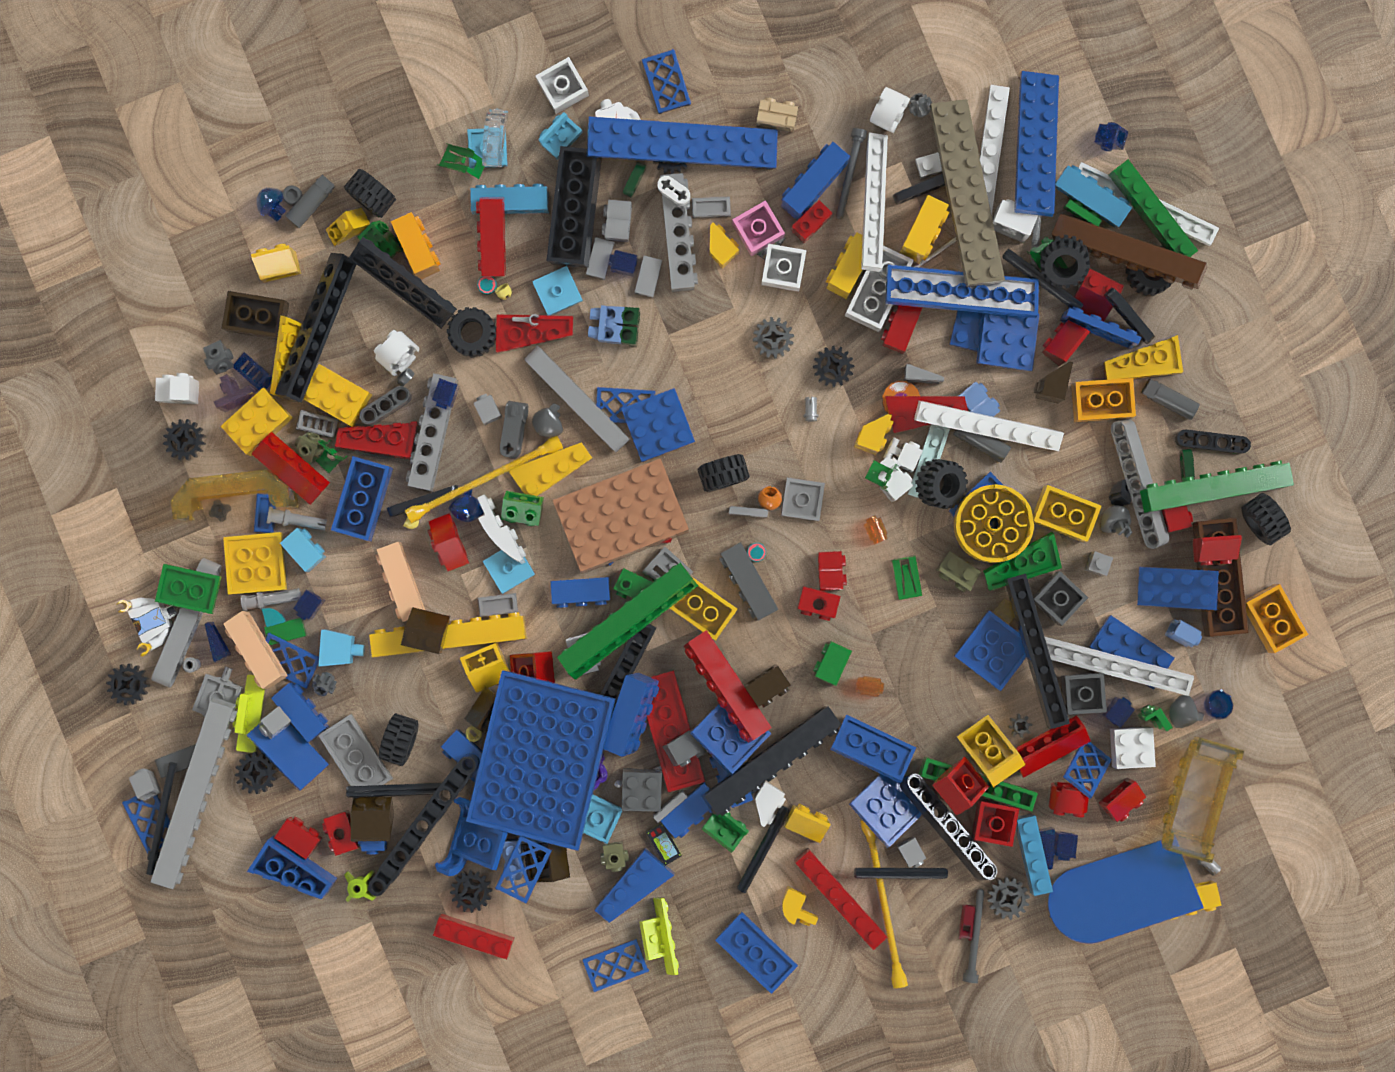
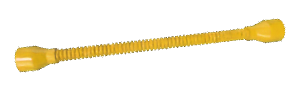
[404,436,563,524]
[860,819,908,988]

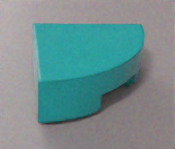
[262,608,286,627]

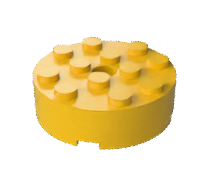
[954,485,1034,563]

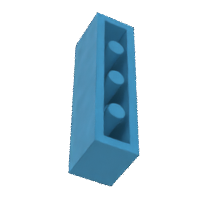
[1055,165,1132,228]
[470,184,549,215]
[1016,813,1053,896]

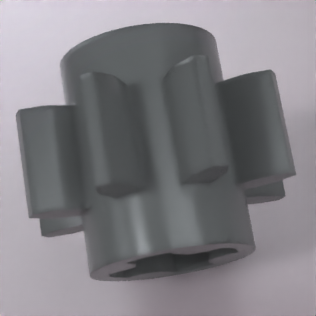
[908,93,932,117]
[312,672,337,696]
[1007,714,1033,738]

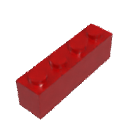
[476,197,506,276]
[881,305,923,354]
[252,432,330,505]
[1015,715,1091,778]
[433,914,515,960]

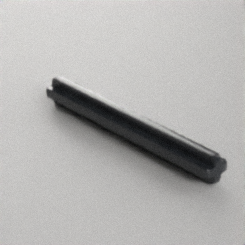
[1002,249,1083,309]
[346,783,443,798]
[737,806,790,893]
[854,868,948,879]

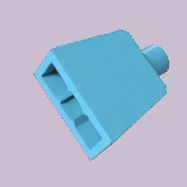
[319,629,365,666]

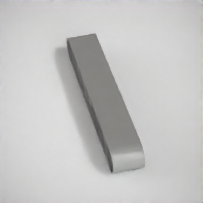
[524,345,630,453]
[1111,419,1169,549]
[151,558,222,688]

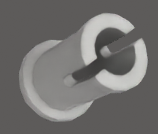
[803,397,819,422]
[182,657,201,673]
[1196,851,1221,876]

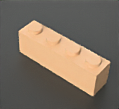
[376,542,425,622]
[224,611,288,689]

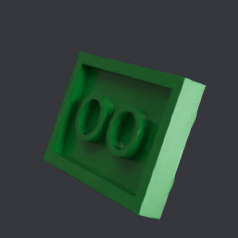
[155,564,222,614]

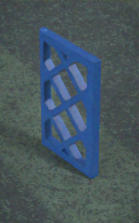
[642,49,691,114]
[596,387,656,423]
[266,633,319,689]
[1063,742,1112,798]
[122,795,171,854]
[495,836,552,903]
[582,939,649,992]

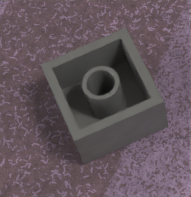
[1033,571,1089,626]
[1061,673,1107,715]
[622,768,662,812]

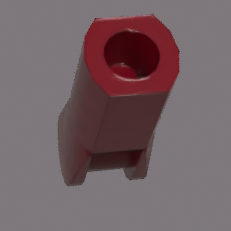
[958,904,975,941]

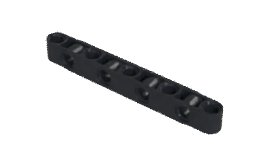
[368,753,479,896]

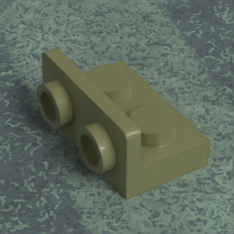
[936,551,981,592]

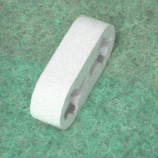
[658,176,690,206]

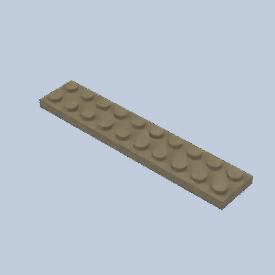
[929,99,1005,287]

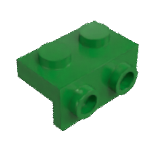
[701,812,749,853]

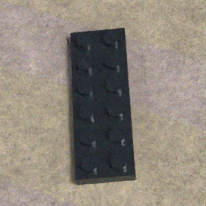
[349,237,457,329]

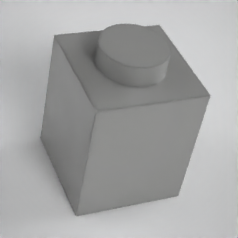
[474,394,502,425]
[1084,551,1113,576]
[259,706,291,739]
[129,769,162,801]
[897,836,926,868]

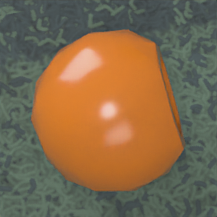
[758,486,782,510]

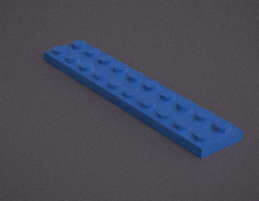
[587,116,778,169]

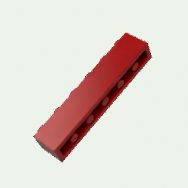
[684,630,772,743]
[794,848,888,951]

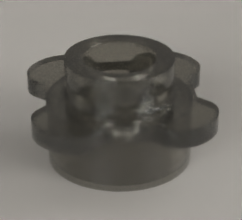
[209,499,231,522]

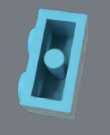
[280,528,326,572]

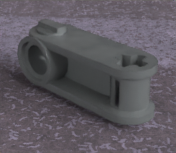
[500,401,529,458]

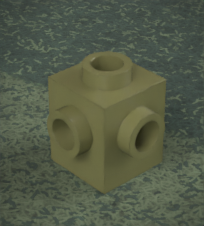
[295,432,325,465]
[600,841,629,872]

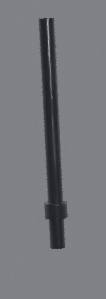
[146,762,177,875]

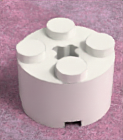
[870,87,910,133]
[374,330,419,376]

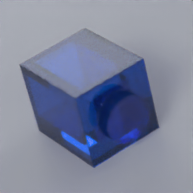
[608,250,638,277]
[432,378,460,410]
[293,590,326,620]
[1102,697,1135,728]
[1053,831,1078,861]

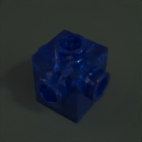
[1094,122,1128,152]

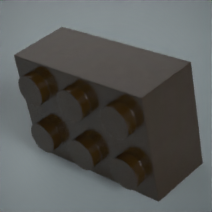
[221,291,289,340]
[744,664,791,708]

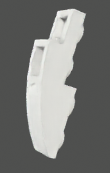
[477,495,526,564]

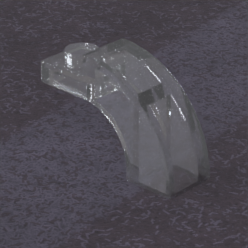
[482,109,508,167]

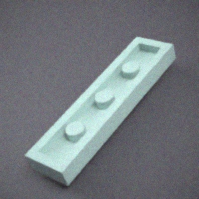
[907,424,950,498]

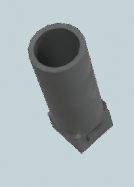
[285,174,335,228]
[1141,379,1200,420]
[953,429,1011,463]

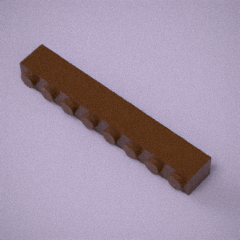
[1051,214,1207,290]

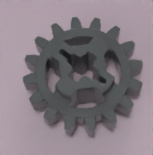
[753,317,794,359]
[987,877,1030,920]

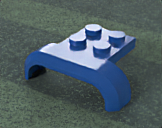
[435,797,508,876]

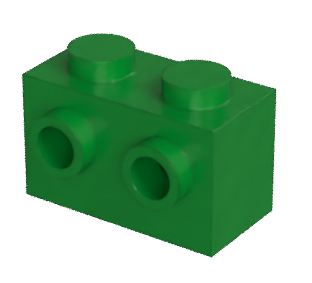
[501,491,544,526]
[614,568,653,599]

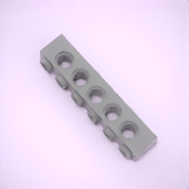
[660,173,698,292]
[406,373,458,492]

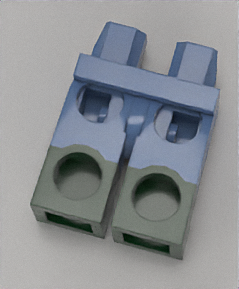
[588,305,641,347]

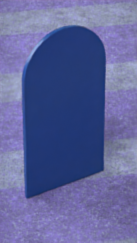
[1048,836,1204,944]

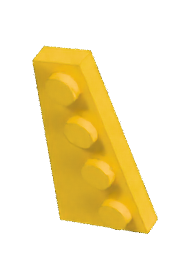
[270,316,302,399]
[1103,335,1183,380]
[508,442,593,496]

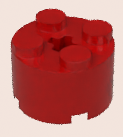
[1048,782,1090,817]

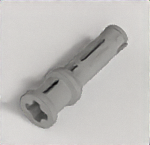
[267,506,327,531]
[241,588,301,612]

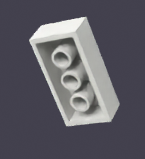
[845,246,914,332]

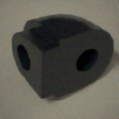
[1109,479,1132,506]

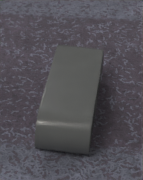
[360,386,412,426]
[155,744,196,778]

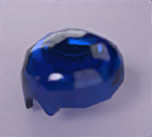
[1204,689,1234,720]

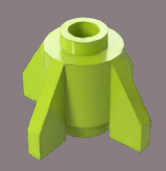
[344,870,376,902]

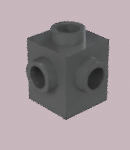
[203,340,234,375]

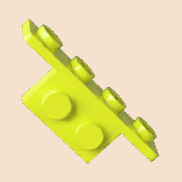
[233,674,265,753]
[639,897,679,975]

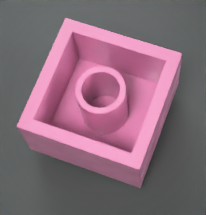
[732,200,785,256]

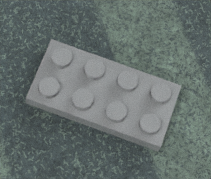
[318,714,393,786]

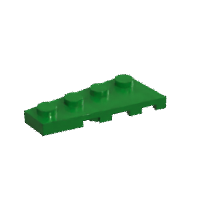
[983,532,1062,591]

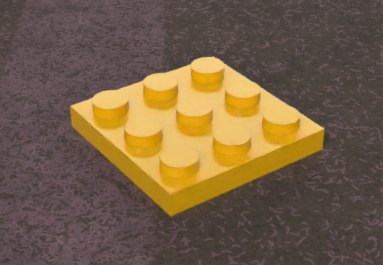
[223,532,287,595]

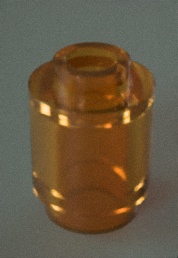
[863,515,888,545]
[855,676,884,697]

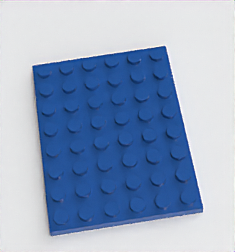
[466,670,615,851]

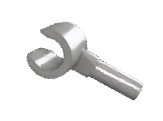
[512,314,539,326]

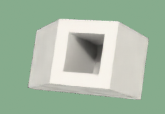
[755,781,786,827]

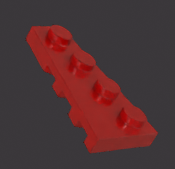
[496,314,574,353]
[885,396,968,433]
[335,421,418,459]

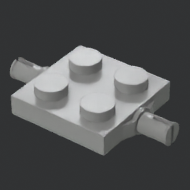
[192,666,243,717]

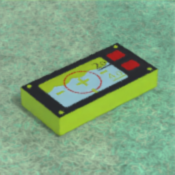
[646,823,682,866]

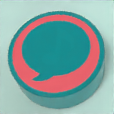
[477,276,497,295]
[747,543,766,562]

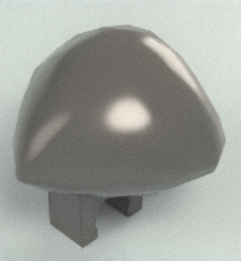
[532,403,563,437]
[1100,505,1132,538]
[1169,695,1204,728]

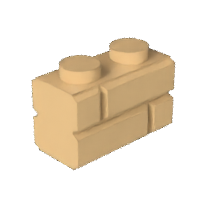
[756,98,798,132]

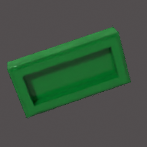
[264,617,307,646]

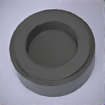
[282,185,303,206]
[396,368,415,386]

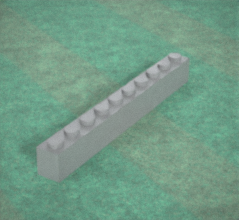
[151,698,237,889]

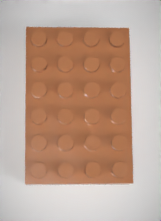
[553,458,689,574]

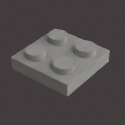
[781,478,825,521]

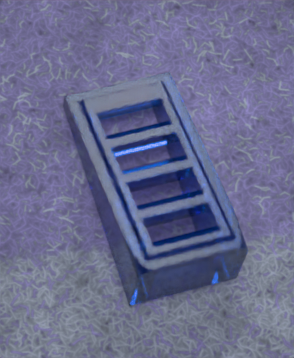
[233,352,272,391]
[205,622,231,663]
[1039,827,1055,870]

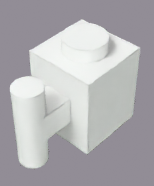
[883,437,923,472]

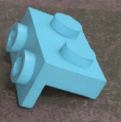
[538,112,583,160]

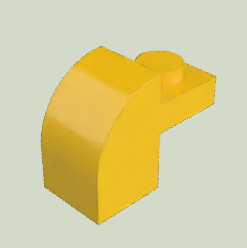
[782,886,818,926]

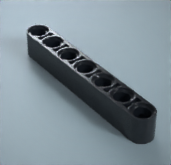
[899,774,997,881]

